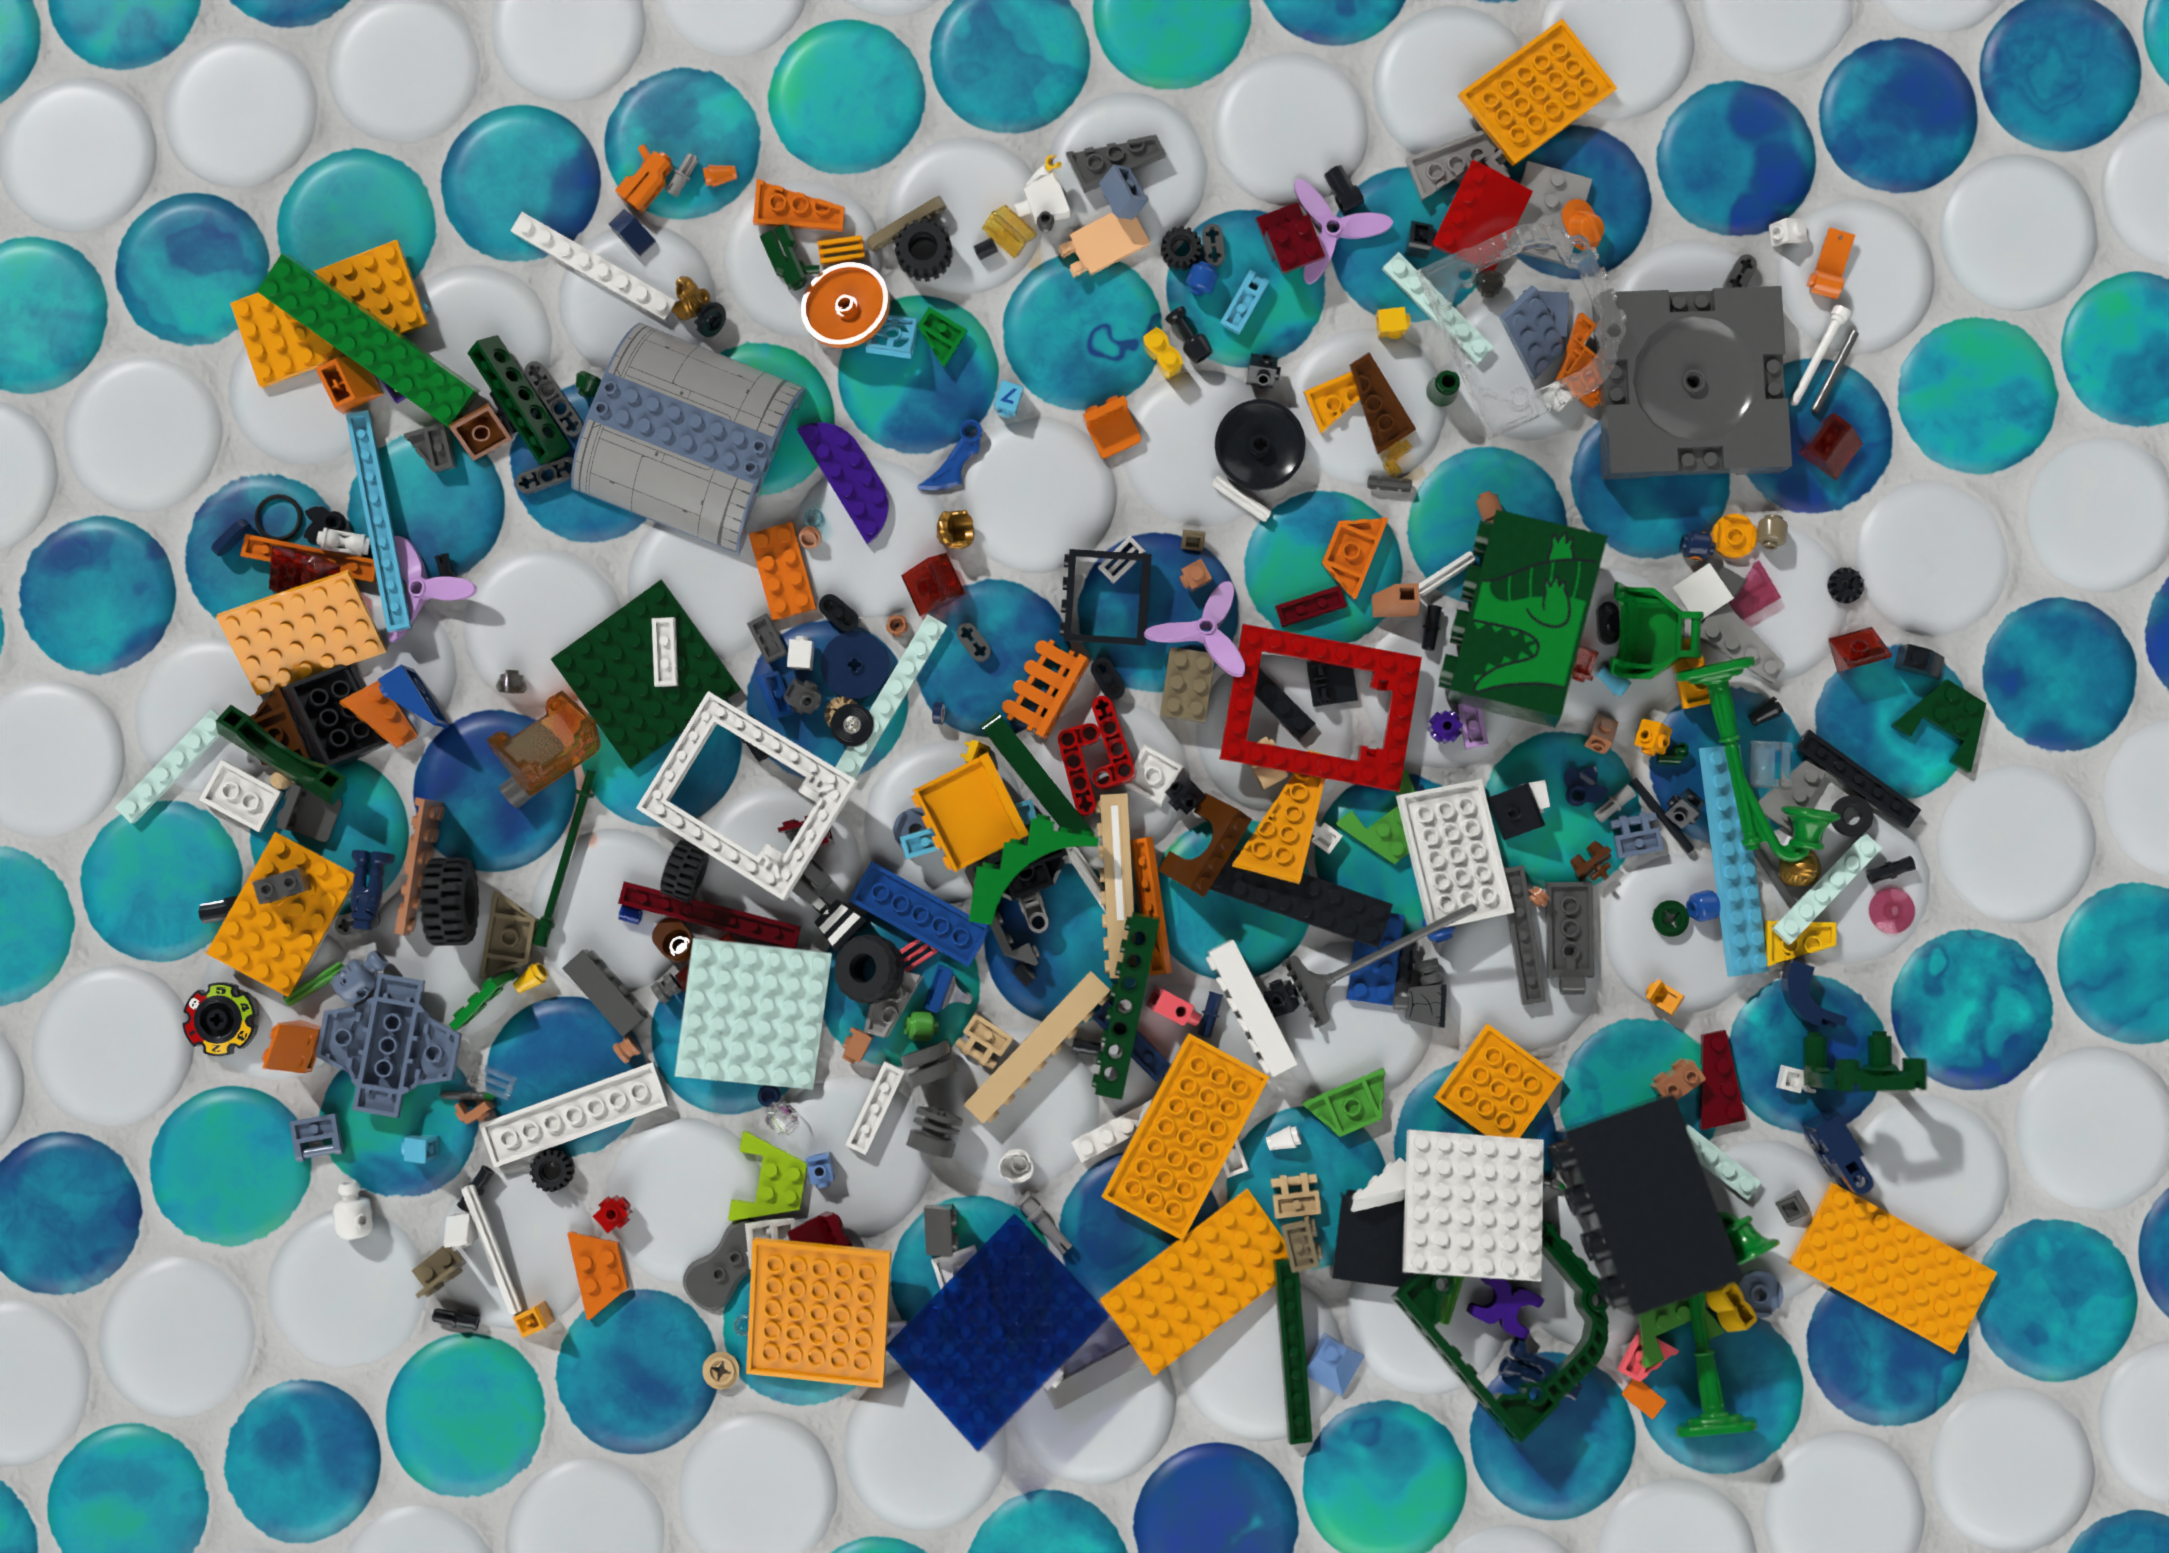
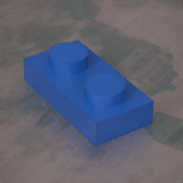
[756,671,795,720]

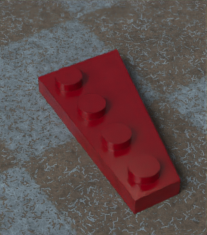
[1699,1030,1746,1130]

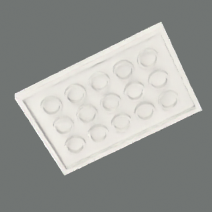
[1396,779,1514,928]

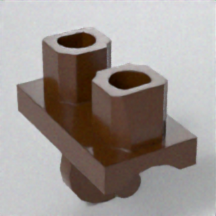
[1570,841,1612,882]

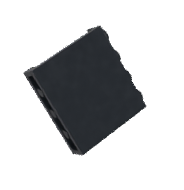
[1330,1189,1414,1287]

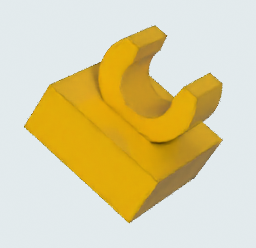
[960,740,991,762]

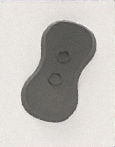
[683,1218,757,1311]

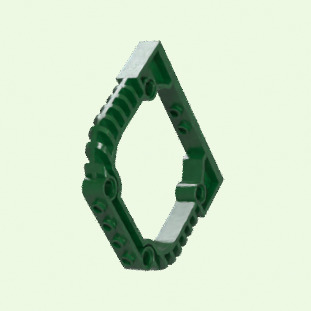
[1390,1218,1609,1443]

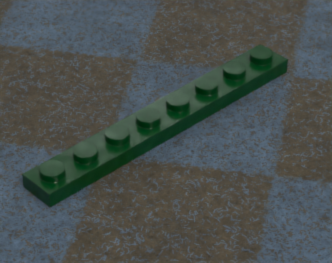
[1273,1258,1313,1445]

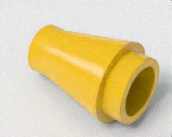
[513,963,549,994]

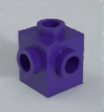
[1427,710,1463,744]

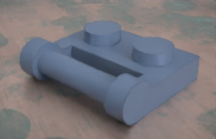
[289,1113,345,1162]

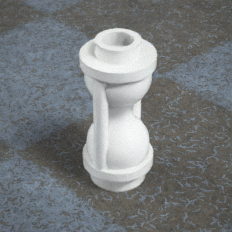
[317,527,370,557]

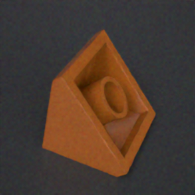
[449,403,512,461]

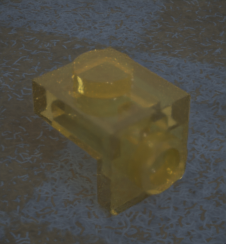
[1382,440,1412,477]

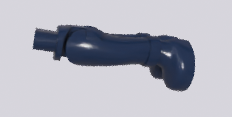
[351,850,395,930]
[1498,1337,1582,1401]

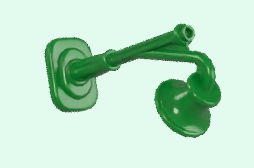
[1673,656,1842,862]
[1675,1212,1780,1437]

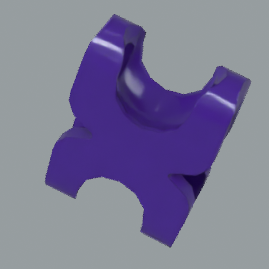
[1466,1278,1544,1340]

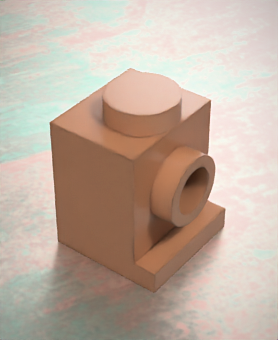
[842,1026,874,1064]

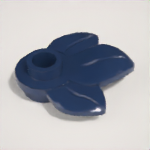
[1564,766,1608,807]

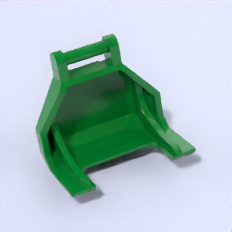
[1610,582,1704,680]

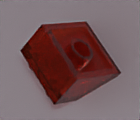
[901,553,965,616]

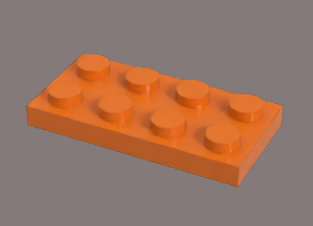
[749,522,817,621]

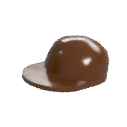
[652,917,694,963]

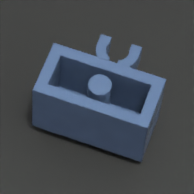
[1099,164,1149,220]

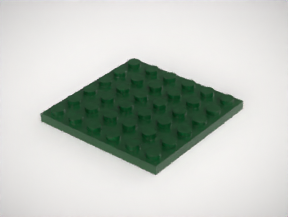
[551,580,742,769]

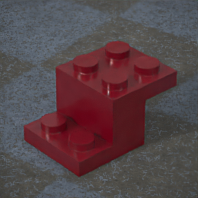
[1256,202,1325,274]

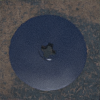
[821,631,889,699]

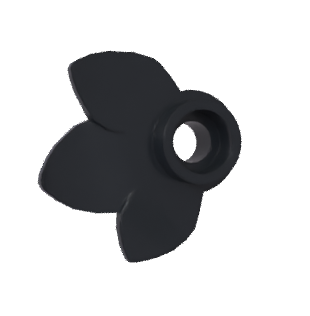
[303,506,346,541]

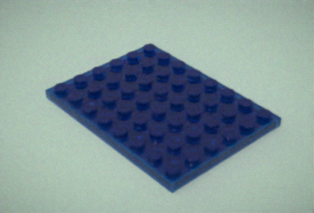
[886,1214,1111,1452]

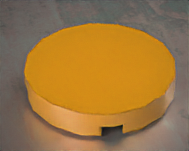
[1711,513,1757,559]

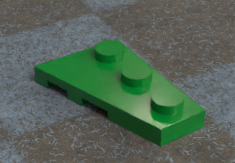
[449,969,519,1031]

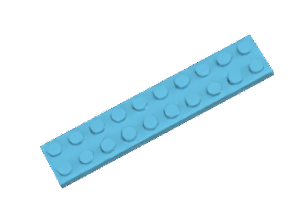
[1699,745,1769,977]

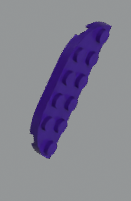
[796,422,889,545]

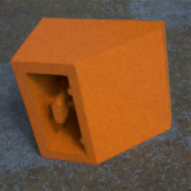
[315,356,384,414]

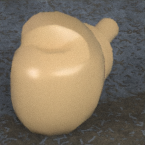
[270,772,296,790]

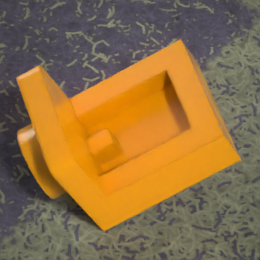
[1646,979,1685,1016]

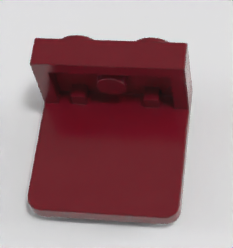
[787,1211,852,1247]

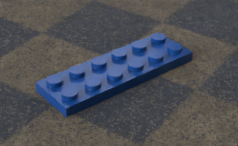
[849,861,991,967]

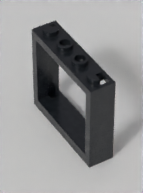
[1060,549,1152,646]

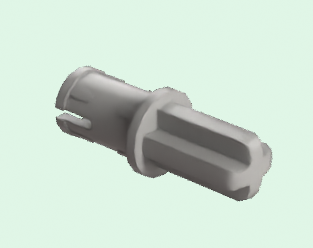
[665,153,699,198]
[1593,784,1636,822]

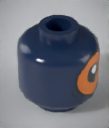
[1679,530,1715,561]

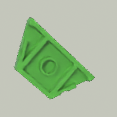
[1302,1067,1385,1137]

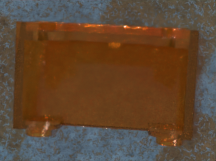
[487,691,601,795]

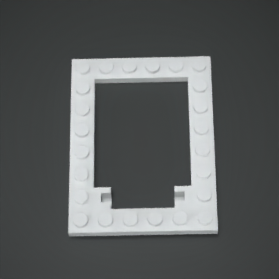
[636,691,858,901]

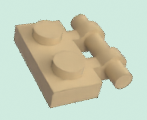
[955,1012,1014,1070]
[1270,1173,1321,1219]

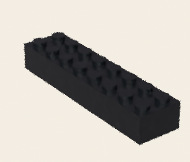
[1209,849,1393,948]

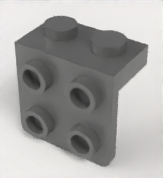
[276,784,343,842]

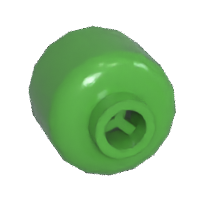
[904,1011,939,1042]

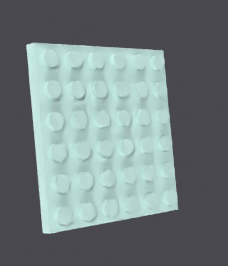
[674,938,832,1090]

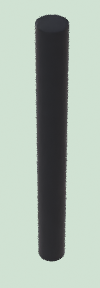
[1630,777,1695,854]

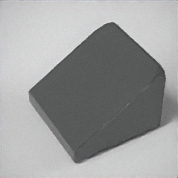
[1717,567,1747,599]
[1775,1190,1810,1223]

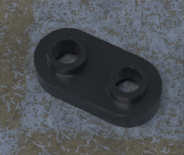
[819,594,859,632]
[1091,657,1125,700]

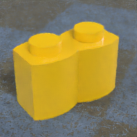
[1143,327,1183,379]
[1706,1282,1757,1332]

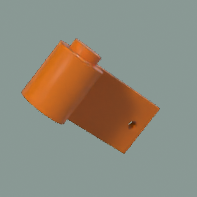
[1807,227,1855,300]

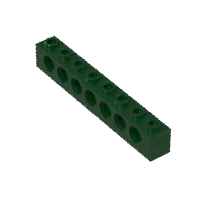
[1091,911,1160,1100]

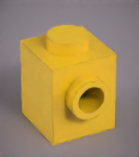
[1375,307,1410,339]

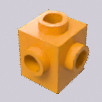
[1634,719,1673,756]

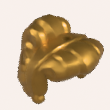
[671,276,710,321]
[937,510,974,549]
[1779,850,1821,887]

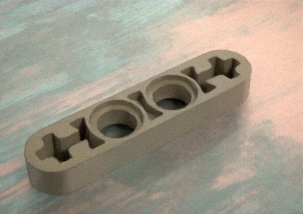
[866,196,947,252]

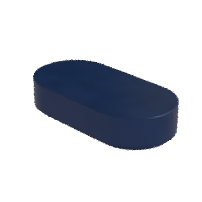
[211,519,251,557]

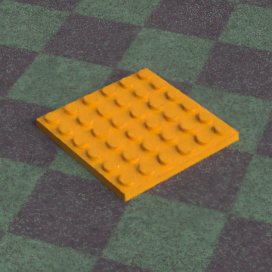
[746,1237,892,1388]

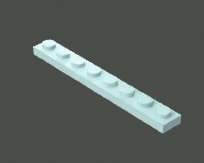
[835,614,948,779]

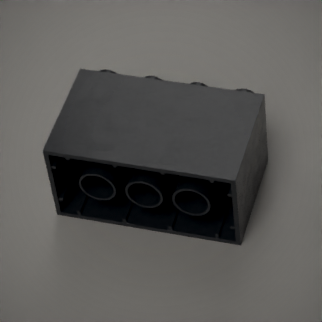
[1547,1094,1744,1316]

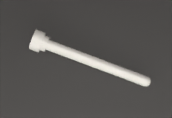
[1790,305,1851,406]

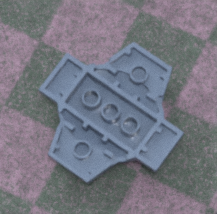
[316,973,462,1118]

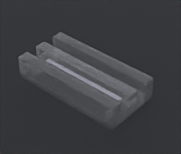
[465,1062,518,1100]

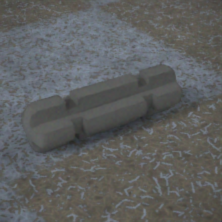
[1367,475,1412,493]

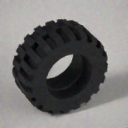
[420,857,479,946]

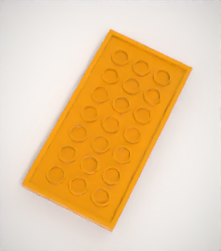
[230,239,429,388]
[1101,1033,1270,1241]
[1788,1182,1997,1354]
[1099,1188,1288,1376]

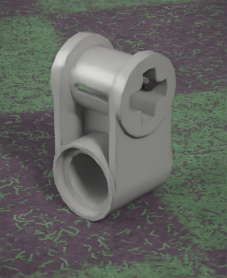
[1018,891,1049,933]

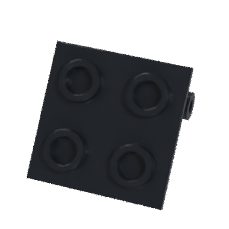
[1306,661,1358,707]

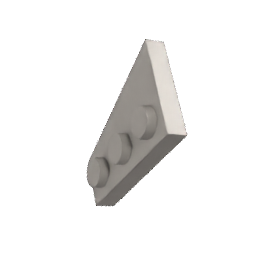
[864,971,924,1038]

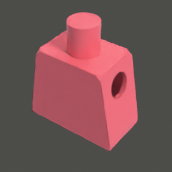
[1146,985,1202,1027]

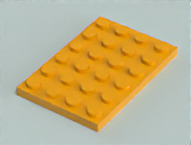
[1457,19,1617,167]
[216,570,387,696]
[205,832,354,997]

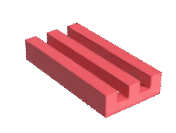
[900,939,939,972]

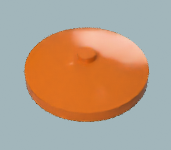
[801,263,890,348]

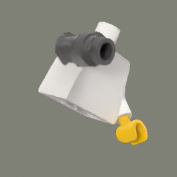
[1014,155,1070,233]

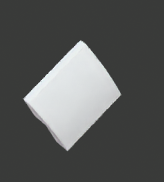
[745,1218,795,1270]

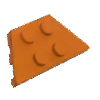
[1321,517,1388,600]
[567,1231,629,1320]

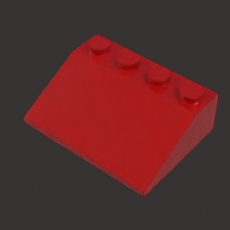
[1432,159,1533,275]

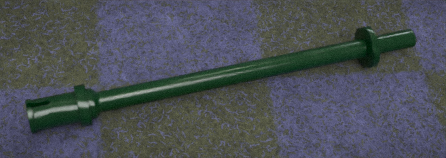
[532,769,596,948]

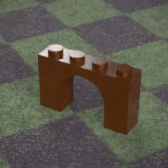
[1158,793,1252,898]

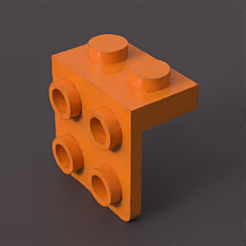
[1083,395,1141,459]

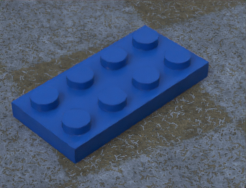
[1346,913,1404,1006]

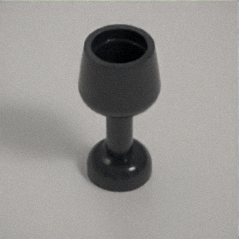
[1165,306,1213,364]

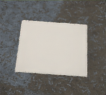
[1673,563,1734,618]

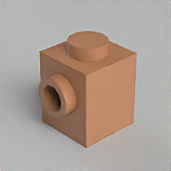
[1179,559,1212,592]

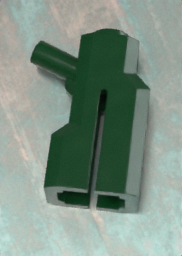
[759,224,820,291]

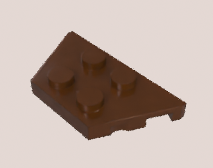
[250,686,313,766]

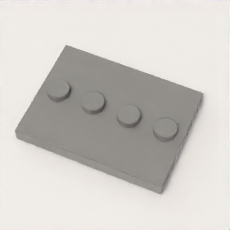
[1505,161,1592,266]

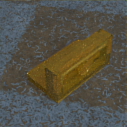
[982,205,1037,258]

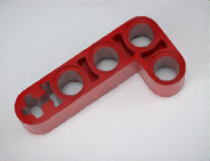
[1092,695,1137,790]
[1058,723,1100,816]

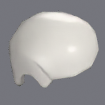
[998,1149,1035,1184]

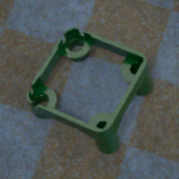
[1803,1031,1928,1092]

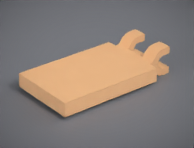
[1059,212,1150,278]

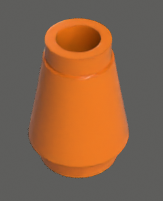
[703,165,737,188]

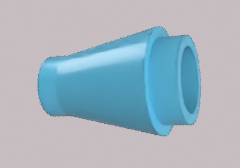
[1596,665,1632,697]

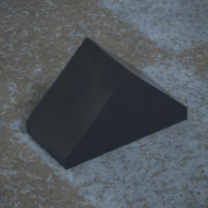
[1404,221,1433,259]

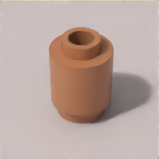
[1475,491,1503,523]

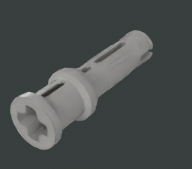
[1014,1191,1072,1255]

